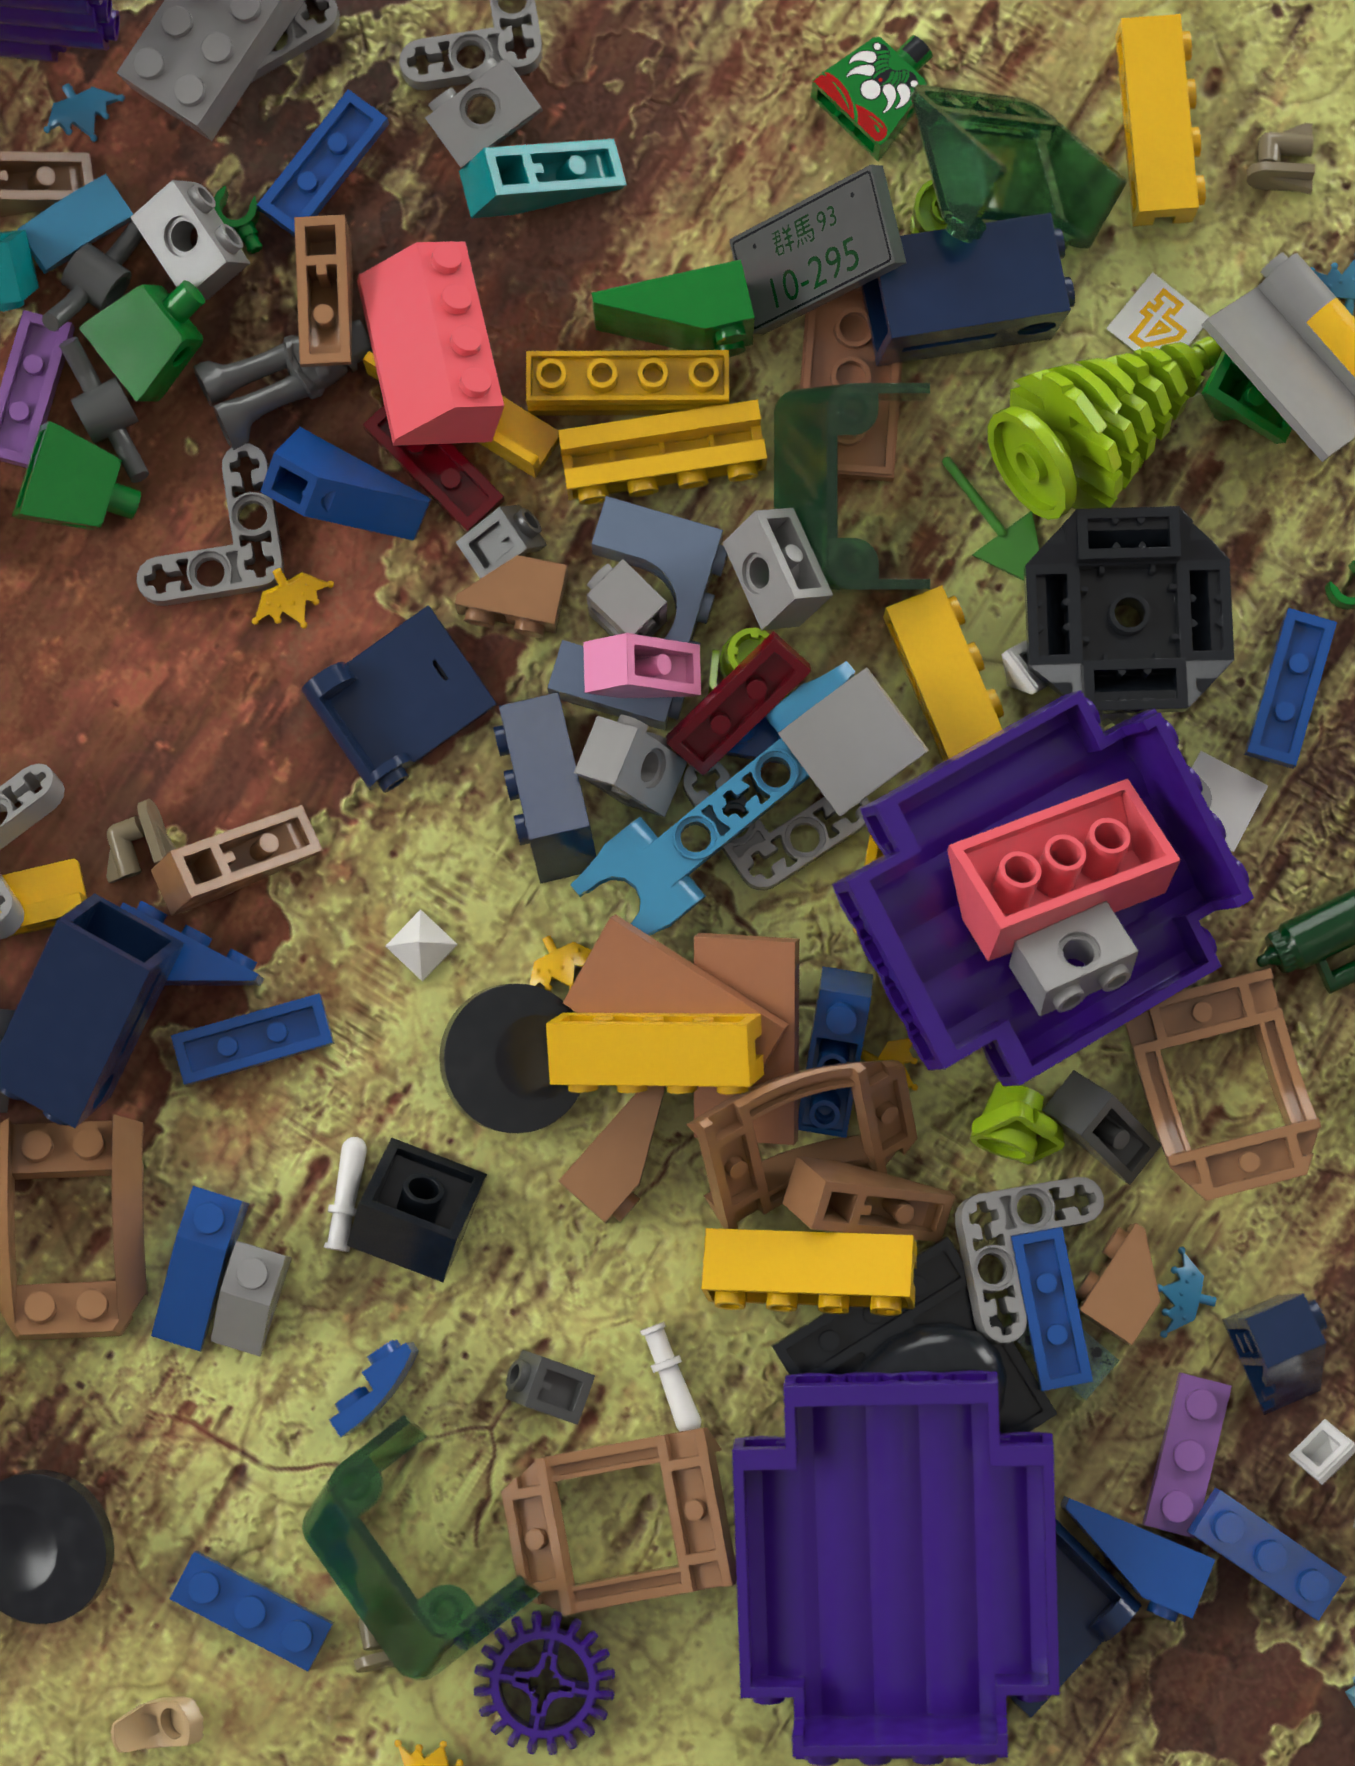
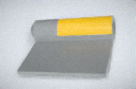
[1202,252,1355,462]

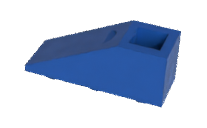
[260,427,431,540]
[120,901,264,986]
[798,966,873,1138]

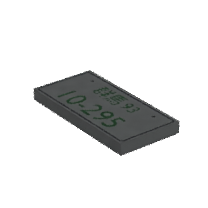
[729,164,907,335]

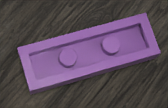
[0,310,75,468]
[1142,1373,1232,1538]

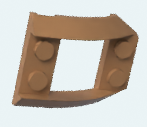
[1125,968,1321,1201]
[686,1060,918,1229]
[0,1114,148,1341]
[501,1427,737,1616]

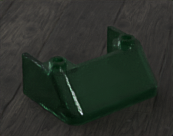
[773,383,930,593]
[302,1415,541,1681]

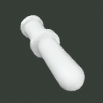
[324,1137,367,1252]
[640,1322,701,1432]

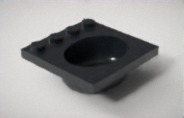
[771,1236,1057,1434]

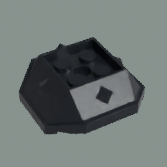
[1024,506,1234,714]

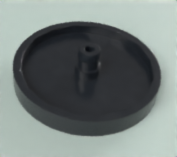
[439,984,580,1133]
[0,1469,114,1624]

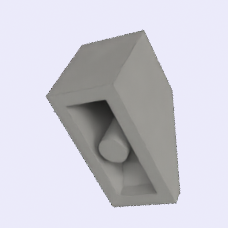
[211,1241,292,1356]

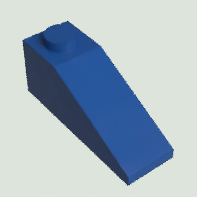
[151,1186,250,1352]
[1060,1496,1216,1622]

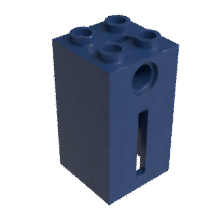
[862,213,1075,367]
[0,893,184,1128]

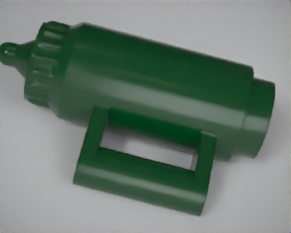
[1256,888,1355,994]

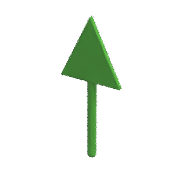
[942,457,1040,581]

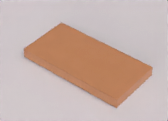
[793,286,902,482]
[563,914,789,1104]
[694,933,799,1145]

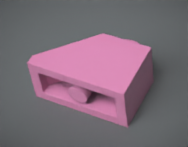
[583,633,701,698]

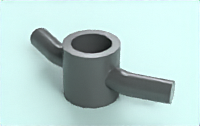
[42,220,144,331]
[59,337,149,483]

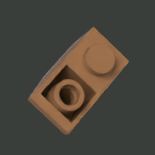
[455,555,568,638]
[1075,1223,1161,1345]

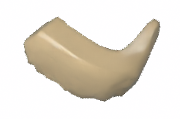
[111,1697,204,1753]

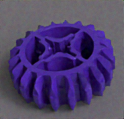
[474,1610,615,1755]

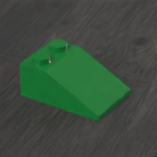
[591,259,755,357]

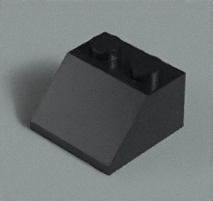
[347,1138,487,1282]

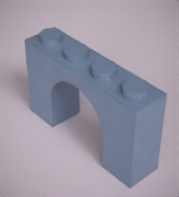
[547,496,728,731]

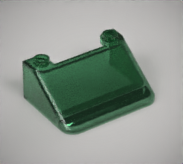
[911,85,1127,250]

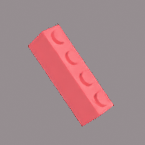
[357,241,504,446]
[947,778,1180,962]

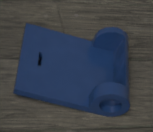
[301,605,498,793]
[1008,1518,1141,1718]

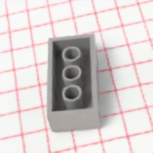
[117,0,305,141]

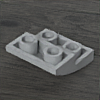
[778,668,929,817]

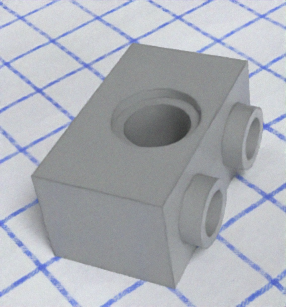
[425,57,543,168]
[130,180,250,300]
[723,508,833,631]
[586,559,667,637]
[574,715,687,817]
[1009,901,1138,1016]

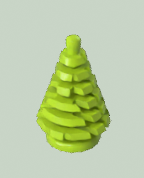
[987,336,1222,520]

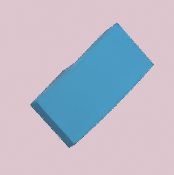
[18,174,133,274]

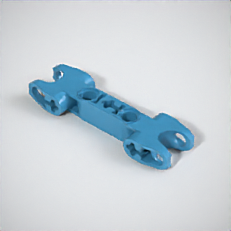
[570,661,855,936]

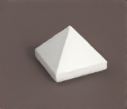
[1001,640,1048,695]
[385,909,458,982]
[1289,1419,1355,1484]

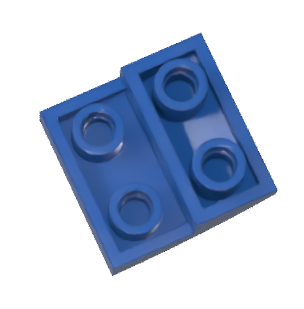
[329,1340,419,1437]

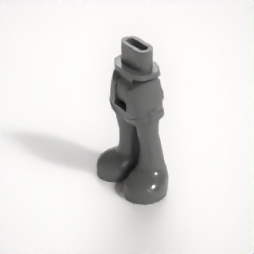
[193,319,373,450]

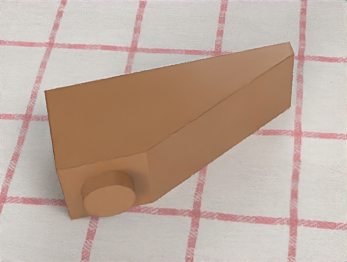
[0,151,94,217]
[294,215,353,367]
[151,805,323,916]
[559,1086,666,1224]
[782,1156,956,1242]

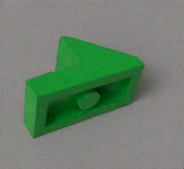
[1201,350,1292,444]

